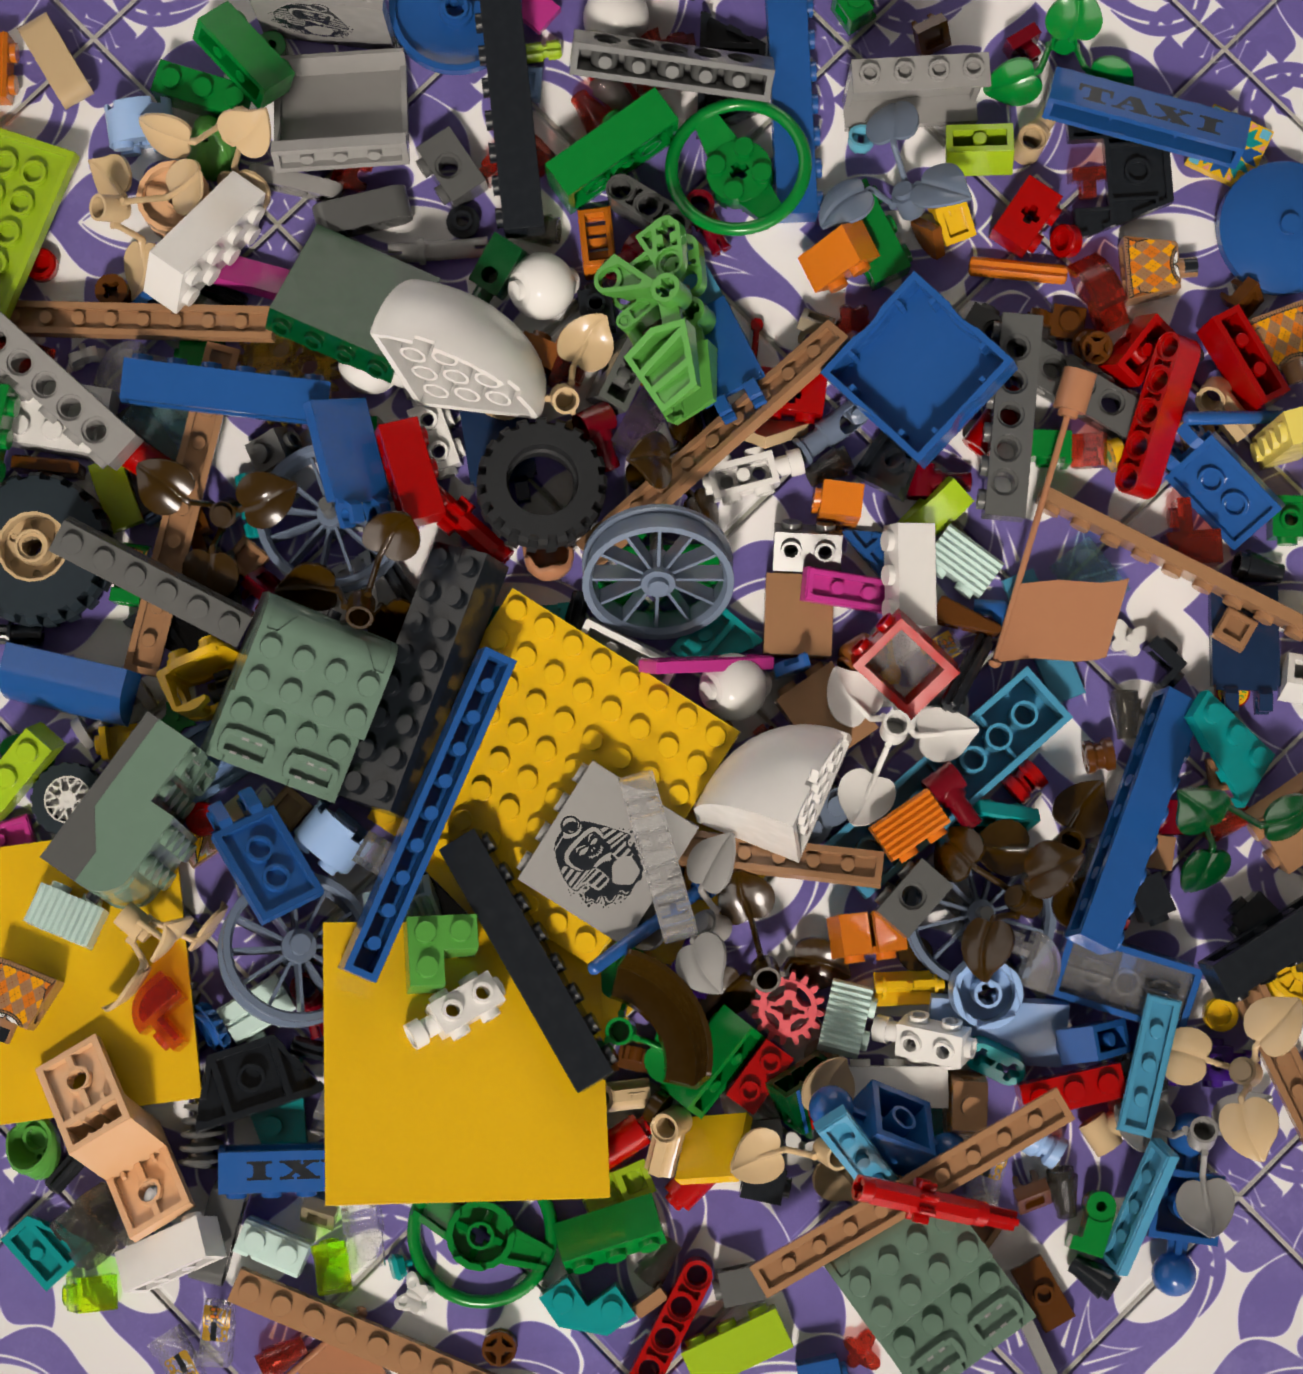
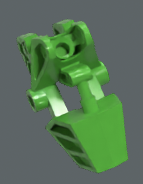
[594,215,718,425]

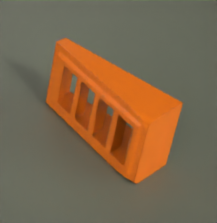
[577,206,616,280]

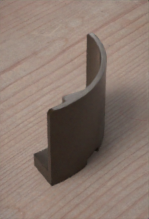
[610,949,713,1090]

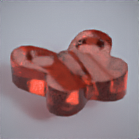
[835,304,871,335]
[843,1328,881,1370]

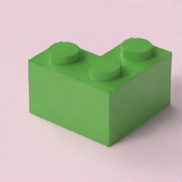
[403,914,479,994]

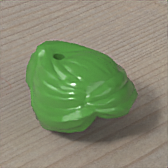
[186,115,241,181]
[6,1119,61,1181]

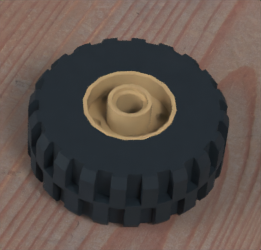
[0,472,118,628]

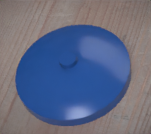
[389,0,522,75]
[1216,161,1303,296]

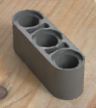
[606,174,692,243]
[312,184,413,238]
[188,1179,250,1287]

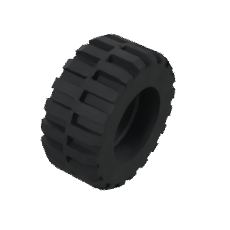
[476,417,607,553]

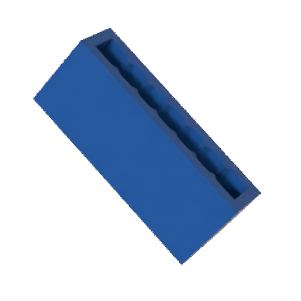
[0,642,142,727]

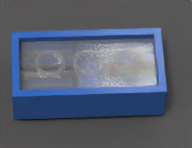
[1046,928,1203,1028]

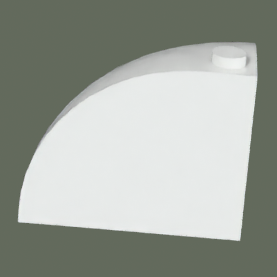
[370,279,546,419]
[693,724,852,863]

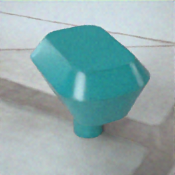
[388,1254,413,1281]

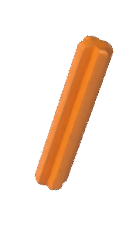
[968,256,1068,285]

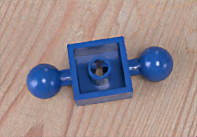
[809,1079,965,1176]
[1146,1112,1226,1297]

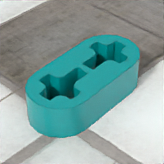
[967,1035,1026,1086]

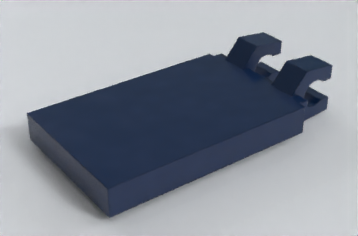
[459,410,537,504]
[1208,585,1281,715]

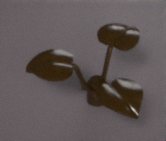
[626,413,719,544]
[136,458,298,597]
[275,511,421,643]
[979,780,1109,928]
[934,826,1086,983]
[700,869,851,1020]

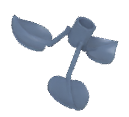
[819,101,972,230]

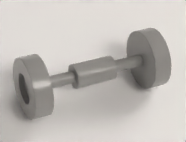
[70,679,158,750]

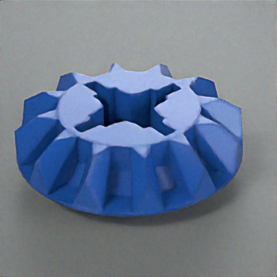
[194,1002,231,1051]

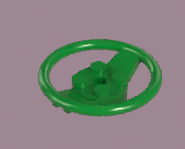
[665,98,812,236]
[407,1200,558,1309]

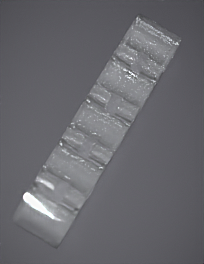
[618,769,699,945]

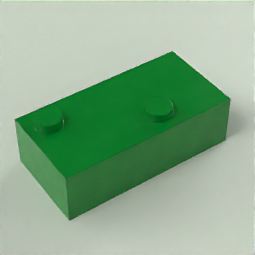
[545,87,679,215]

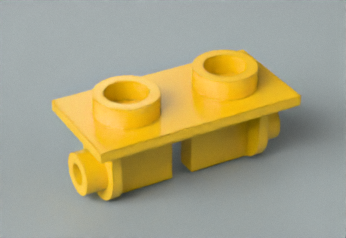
[873,970,945,1007]

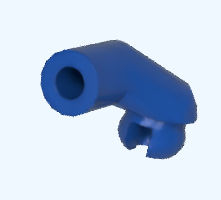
[974,599,1009,627]

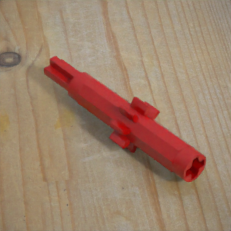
[436,484,514,565]
[852,1174,1020,1231]

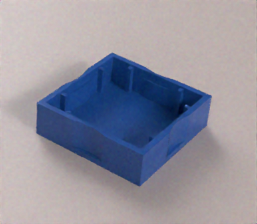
[820,271,1018,469]

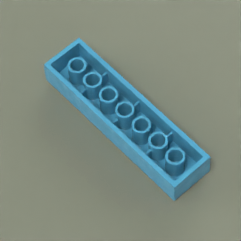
[823,666,1073,899]

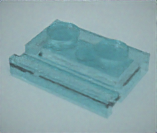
[120,405,189,461]
[1049,536,1131,592]

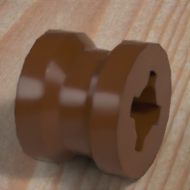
[94,274,132,303]
[1071,328,1113,365]
[1081,737,1116,774]
[482,1327,518,1367]

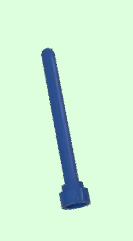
[1182,410,1287,425]
[587,883,717,975]

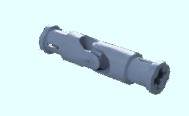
[792,400,869,465]

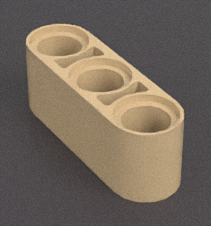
[17,12,95,110]

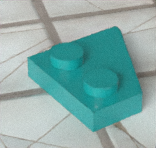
[950,799,1041,834]
[1,1215,99,1291]

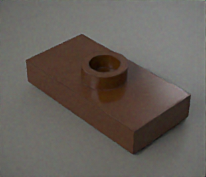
[10,454,86,480]
[1009,1254,1075,1333]

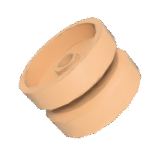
[136,160,212,239]

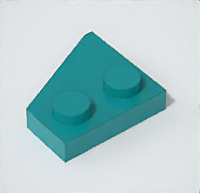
[670,608,763,657]

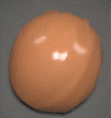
[522,546,575,582]

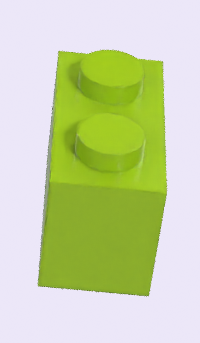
[945,123,1014,176]

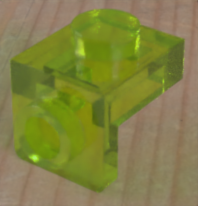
[311,1238,354,1296]
[62,1273,118,1314]

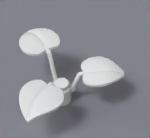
[827,666,979,826]

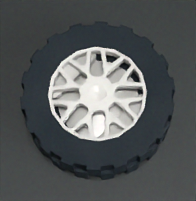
[30,762,100,835]

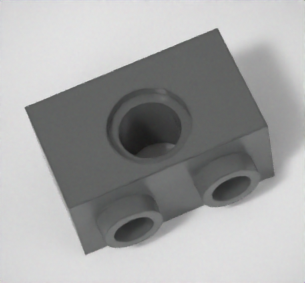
[415,126,488,208]
[873,858,954,938]

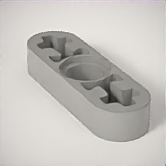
[248,163,343,202]

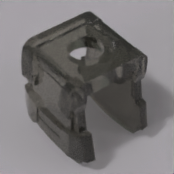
[50,1182,131,1271]

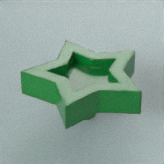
[161,701,197,734]

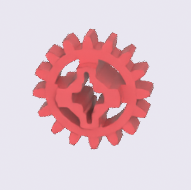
[751,969,825,1045]

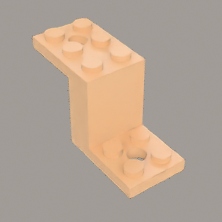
[35,1033,196,1243]

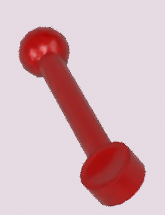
[750,318,764,382]

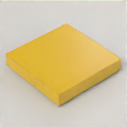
[675,1112,753,1185]

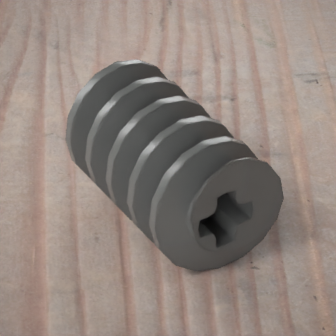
[178,1098,226,1169]

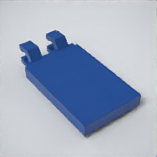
[705,296,768,425]
[303,398,392,529]
[1164,423,1285,551]
[206,786,324,926]

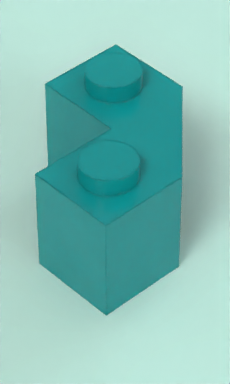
[539,1273,636,1336]

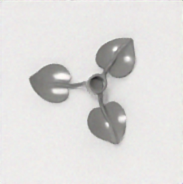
[635,833,736,994]
[1114,1092,1273,1238]

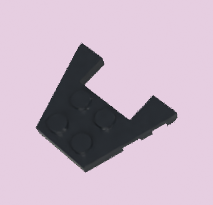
[1065,124,1174,240]

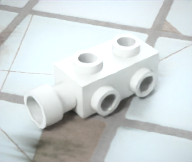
[403,386,466,480]
[702,446,805,506]
[403,970,506,1050]
[871,1010,977,1070]

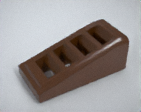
[937,595,1002,637]

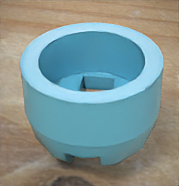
[848,124,874,154]

